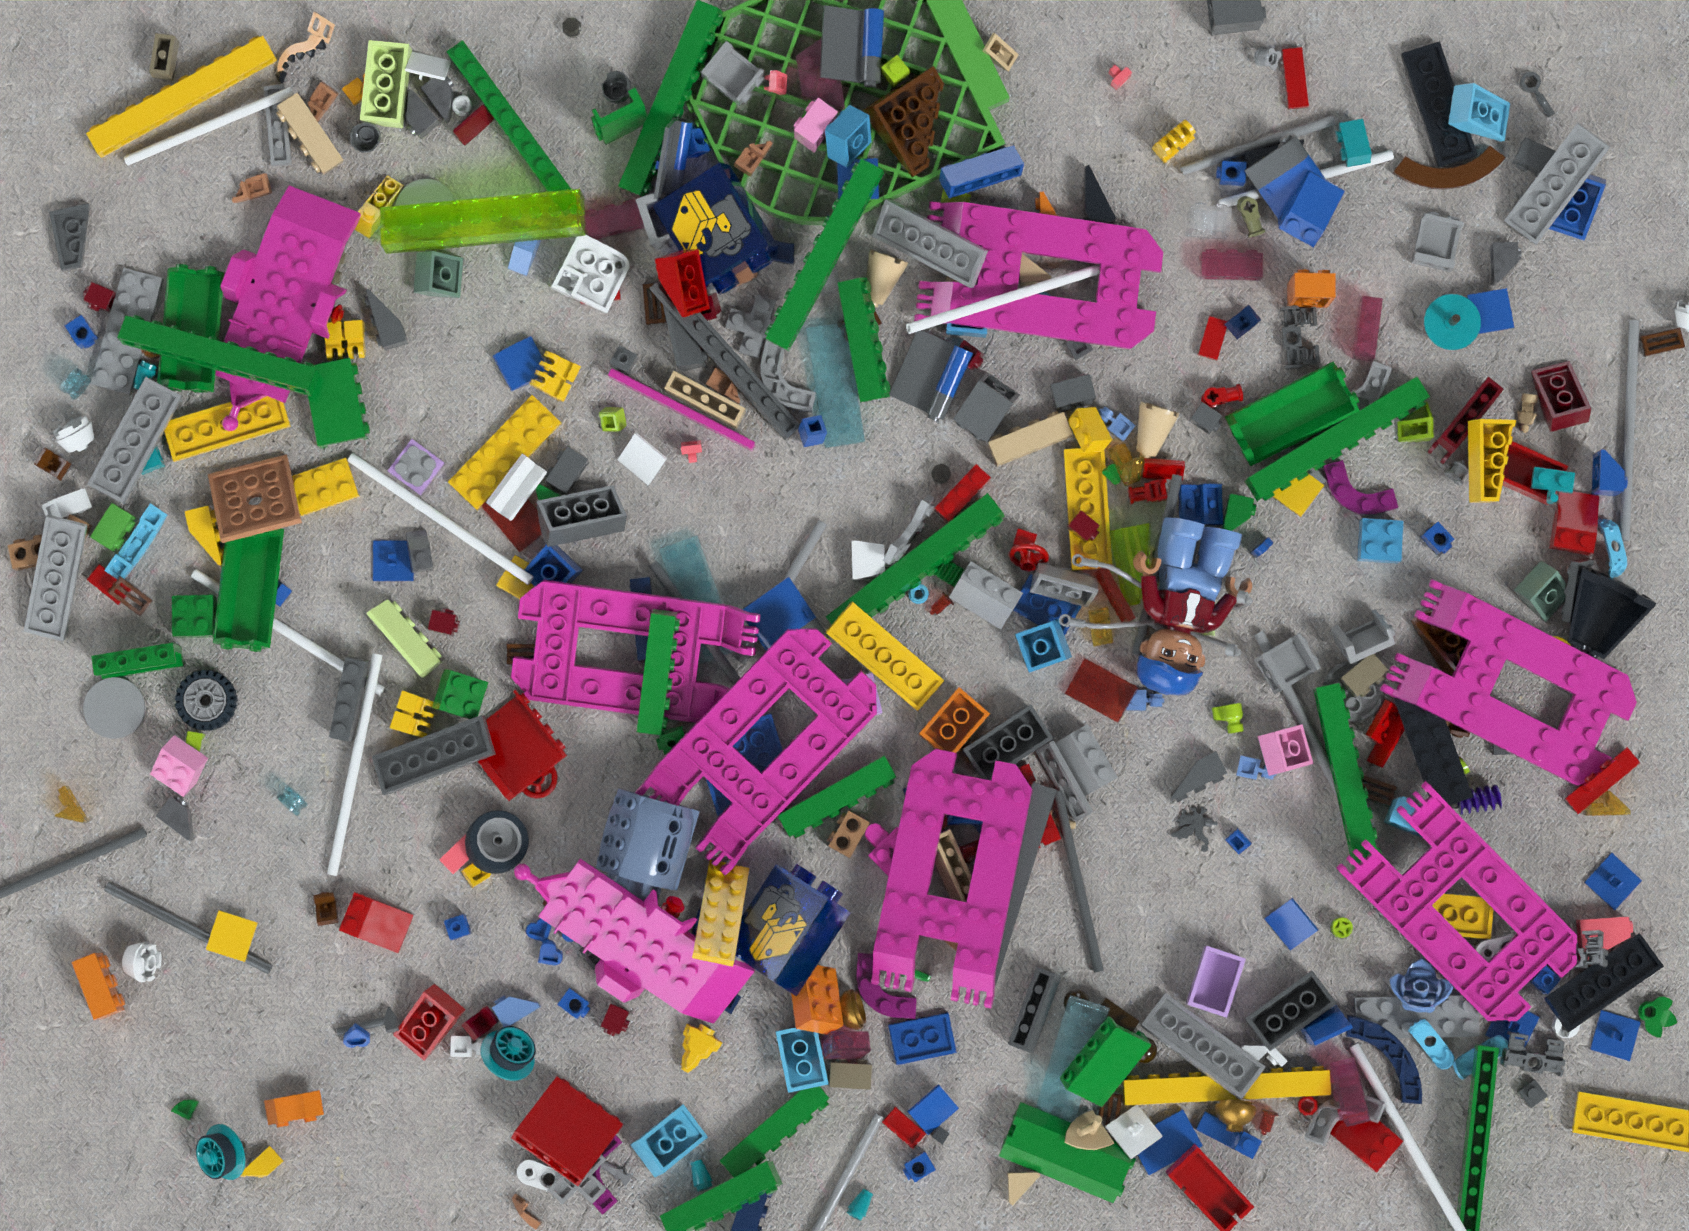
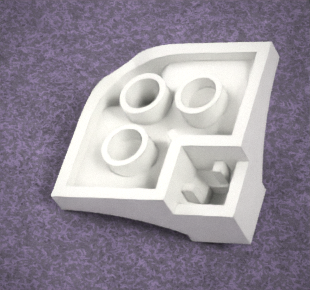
[550,231,629,314]

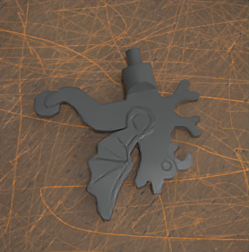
[1171,807,1218,852]

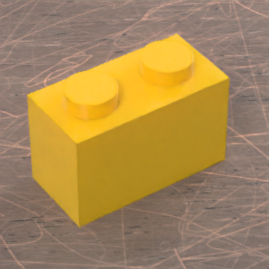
[1067,407,1112,453]

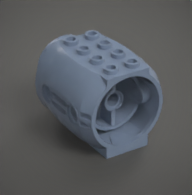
[596,788,700,901]

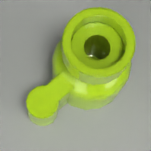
[1212,703,1244,734]

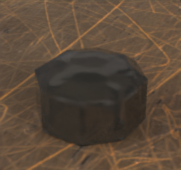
[562,18,582,38]
[931,464,951,485]

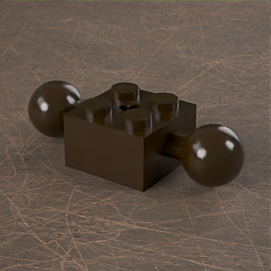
[1063,989,1157,1063]

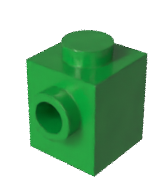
[656,726,685,755]

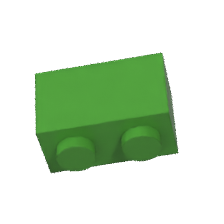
[90,503,136,552]

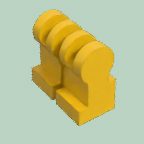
[1152,119,1196,164]
[324,320,366,361]
[529,351,581,402]
[390,690,435,738]

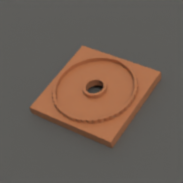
[208,454,302,543]

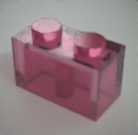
[821,1031,871,1059]

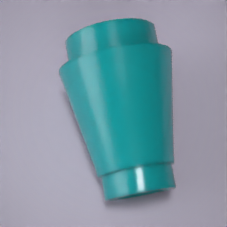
[133,360,157,390]
[690,1159,713,1192]
[847,1189,873,1221]

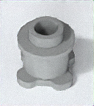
[1254,46,1281,70]
[1444,460,1469,486]

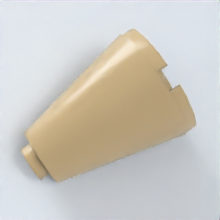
[866,249,908,308]
[1136,401,1179,458]

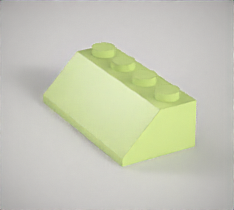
[360,40,412,128]
[367,599,442,678]

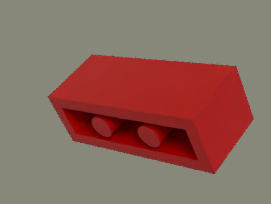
[934,464,991,523]

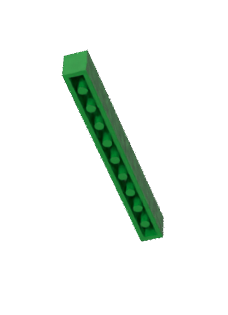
[618,0,723,197]
[446,40,582,217]
[765,158,884,352]
[117,315,320,397]
[1245,376,1430,502]
[825,493,1005,625]
[1313,683,1382,870]
[1457,1044,1499,1231]

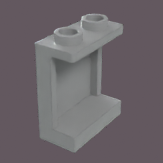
[701,41,765,106]
[636,193,677,252]
[1411,212,1464,272]
[1331,609,1395,664]
[1254,633,1320,694]

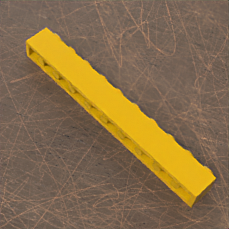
[86,36,277,158]
[1122,1066,1331,1105]

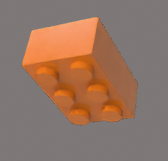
[1287,269,1336,308]
[919,687,990,753]
[71,953,125,1020]
[788,962,844,1035]

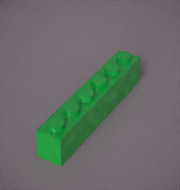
[837,277,890,402]
[637,609,680,735]
[778,756,896,839]
[719,1086,830,1177]
[660,1161,783,1231]

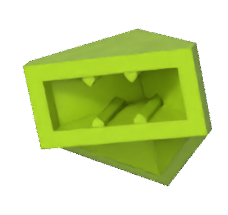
[1397,401,1434,442]

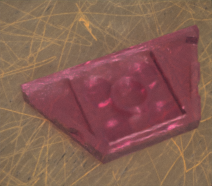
[796,38,845,109]

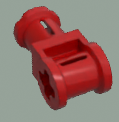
[1201,384,1243,408]
[1128,479,1168,505]

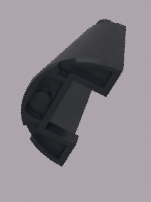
[1567,567,1656,659]

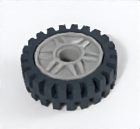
[175,670,238,731]

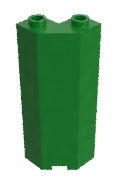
[157,264,225,393]
[1225,361,1360,467]
[213,528,284,652]
[999,1102,1136,1203]

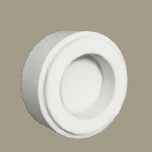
[452,95,472,116]

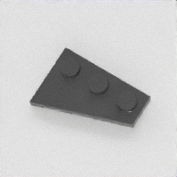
[49,203,90,271]
[1561,558,1594,623]

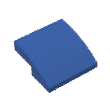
[493,336,550,392]
[1178,484,1223,526]

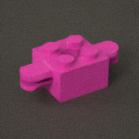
[865,823,899,877]

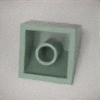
[413,251,463,298]
[1514,561,1566,622]

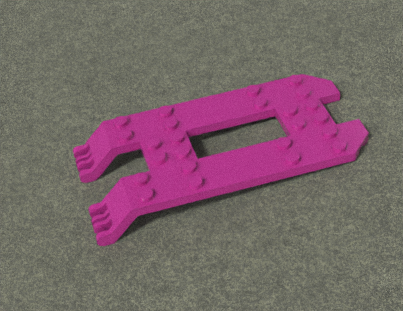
[914,202,1163,349]
[1380,579,1637,786]
[511,580,760,735]
[635,628,877,875]
[871,749,1033,1009]
[1336,781,1577,1021]

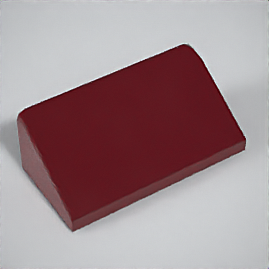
[453,105,494,146]

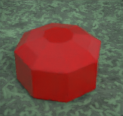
[1298,1096,1318,1115]

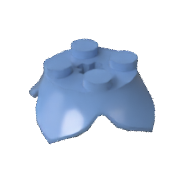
[1390,958,1454,1013]

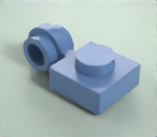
[1098,406,1136,442]
[1125,690,1164,711]
[1236,756,1276,780]

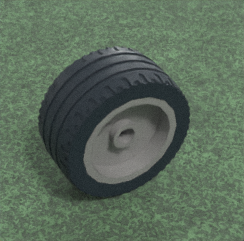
[465,810,529,874]

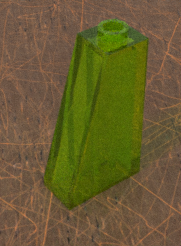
[1109,523,1152,606]

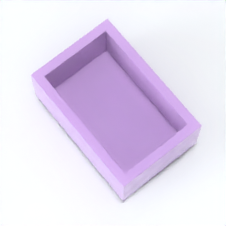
[1186,946,1246,1018]

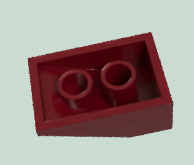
[1531,361,1591,432]

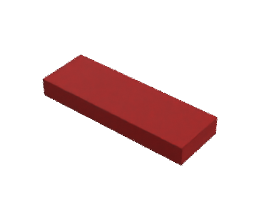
[1281,47,1309,110]

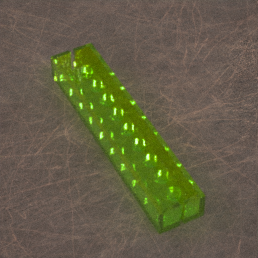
[380,189,586,254]

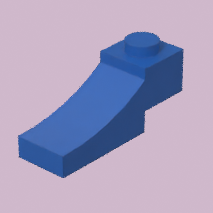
[1195,1111,1262,1159]

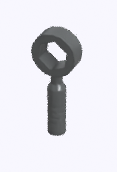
[1520,72,1555,118]

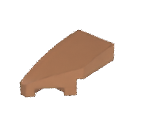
[308,82,339,122]
[232,173,272,203]

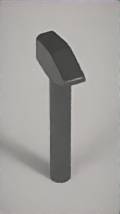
[336,1007,399,1036]

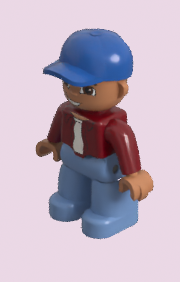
[1133,517,1252,696]

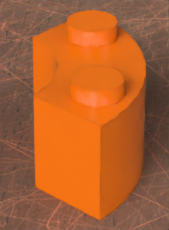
[264,1090,324,1128]

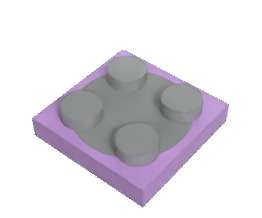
[388,439,445,496]

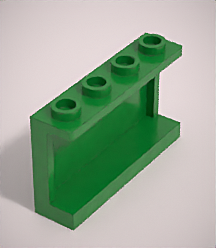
[590,88,647,145]
[308,358,370,449]
[91,642,184,679]
[1060,1016,1152,1107]

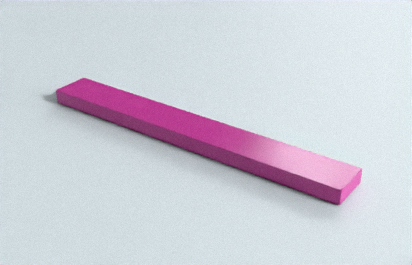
[608,369,756,452]

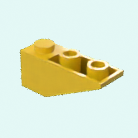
[354,175,404,238]
[184,506,224,567]

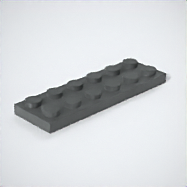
[372,715,495,796]

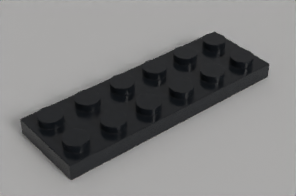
[1401,41,1478,168]
[1393,697,1473,805]
[1544,933,1664,1032]

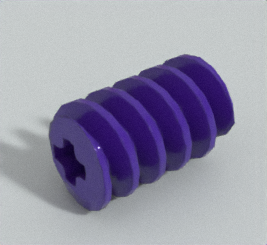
[1457,784,1502,815]

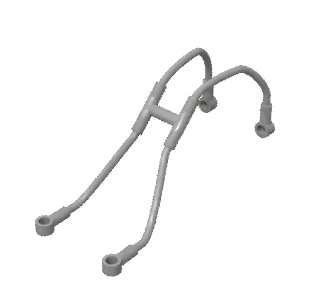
[1059,554,1253,657]

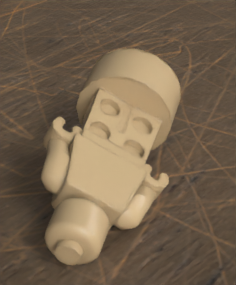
[1517,393,1538,433]

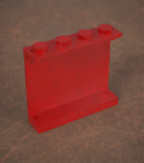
[477,690,567,801]
[511,1076,623,1187]

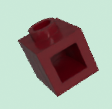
[83,282,116,313]
[700,292,722,321]
[1067,510,1100,543]
[428,608,460,637]
[601,1003,630,1036]

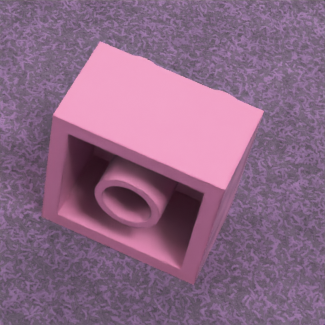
[793,98,838,152]
[1258,724,1313,776]
[150,735,208,797]

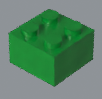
[172,595,217,638]
[432,669,489,720]

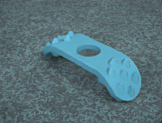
[1598,519,1627,578]
[1408,1019,1455,1070]
[1453,1035,1509,1079]

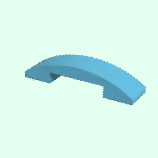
[104,503,168,579]

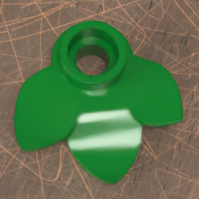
[1638,997,1677,1038]

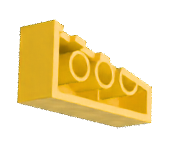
[1468,419,1516,503]

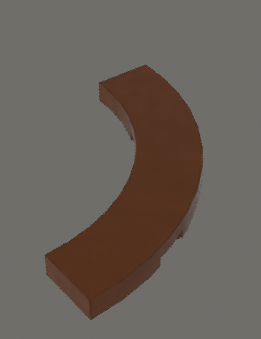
[1393,146,1506,190]

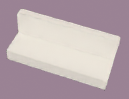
[486,454,547,521]

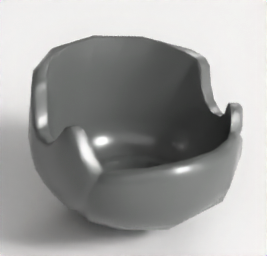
[601,70,632,104]
[350,121,381,153]

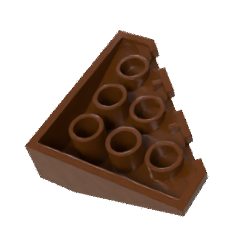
[863,66,944,177]
[1411,610,1468,676]

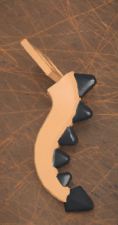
[275,12,335,84]

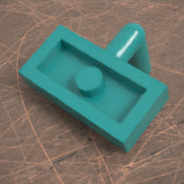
[1531,467,1575,504]

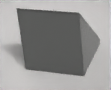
[932,1126,949,1145]

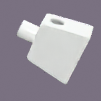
[851,541,897,581]

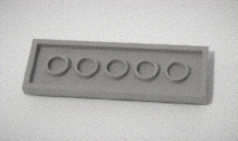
[1504,123,1611,245]
[872,199,988,288]
[90,268,164,395]
[87,377,183,504]
[23,515,88,641]
[1141,993,1266,1100]
[1354,995,1479,1039]

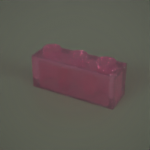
[580,199,645,240]
[1200,249,1263,281]
[1352,296,1383,362]
[1330,1057,1371,1127]

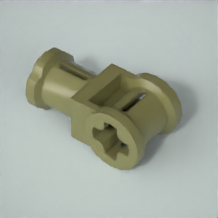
[1237,196,1266,238]

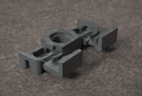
[1280,305,1320,370]
[1546,930,1608,970]
[1500,1031,1566,1077]

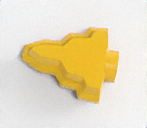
[681,1023,723,1073]

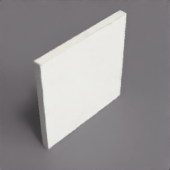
[405,51,451,81]
[617,433,667,485]
[1105,1105,1163,1160]

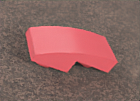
[439,833,469,874]

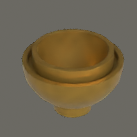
[840,989,866,1030]
[1215,1099,1256,1132]

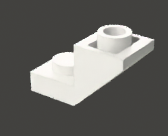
[42,488,92,518]
[1240,1045,1287,1067]

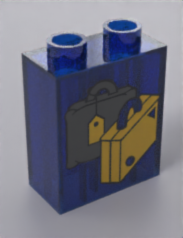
[653,162,779,295]
[735,863,851,996]

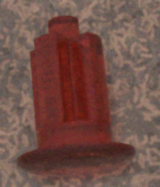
[929,591,954,615]
[1259,1109,1279,1135]

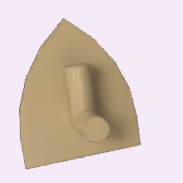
[1064,1110,1114,1150]

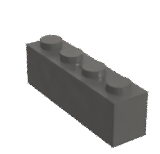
[329,656,370,742]
[1008,967,1061,1054]

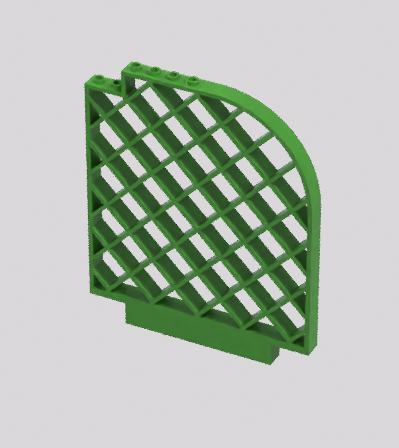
[685,0,1010,225]

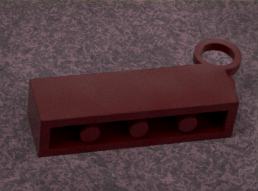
[1427,377,1504,465]

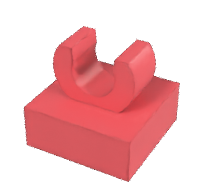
[1108,65,1132,90]
[764,70,787,95]
[681,440,702,463]

